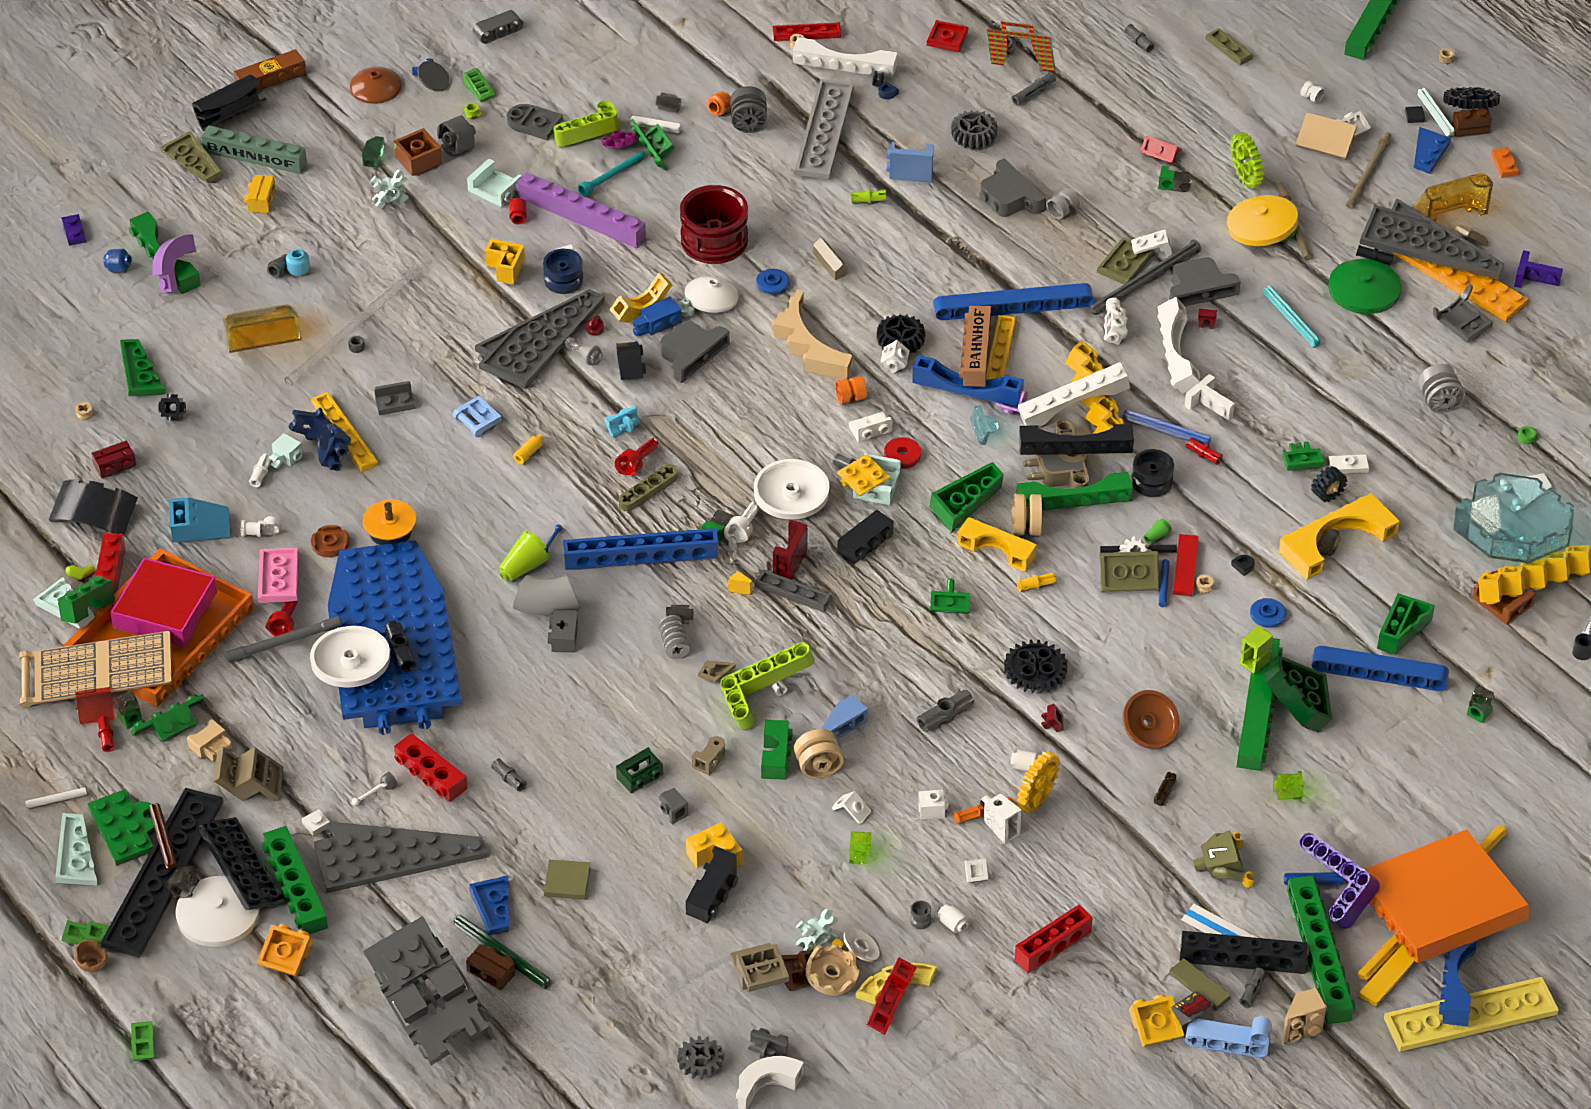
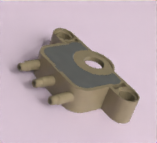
[1019,419,1089,489]

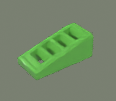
[463,68,495,102]

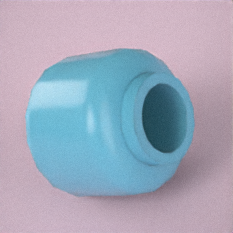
[286,249,310,276]

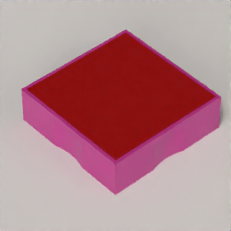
[110,557,217,647]

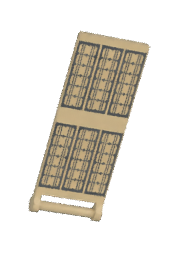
[19,631,172,708]

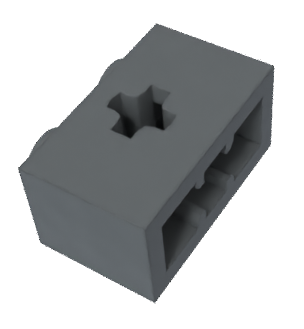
[548,610,578,653]

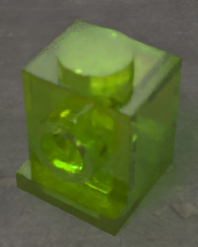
[1273,771,1304,800]
[849,831,871,865]

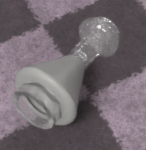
[565,337,603,366]

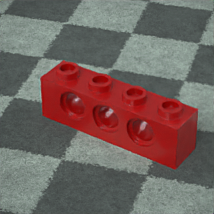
[394,733,467,802]
[1014,904,1093,973]

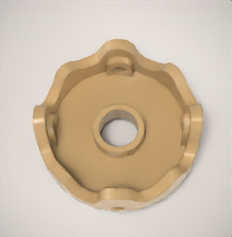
[806,945,859,996]

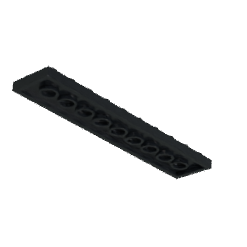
[101,788,223,958]

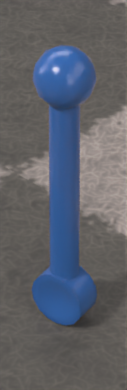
[544,524,562,553]

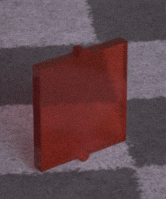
[75,687,115,724]

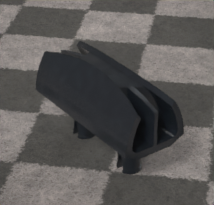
[192,74,267,131]

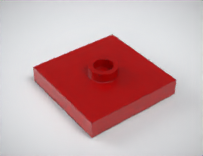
[926,20,969,52]

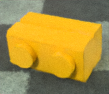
[244,175,276,213]

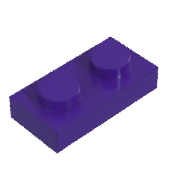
[61,214,86,246]

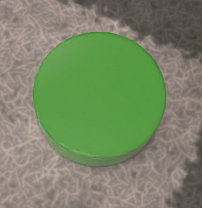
[1517,426,1537,444]

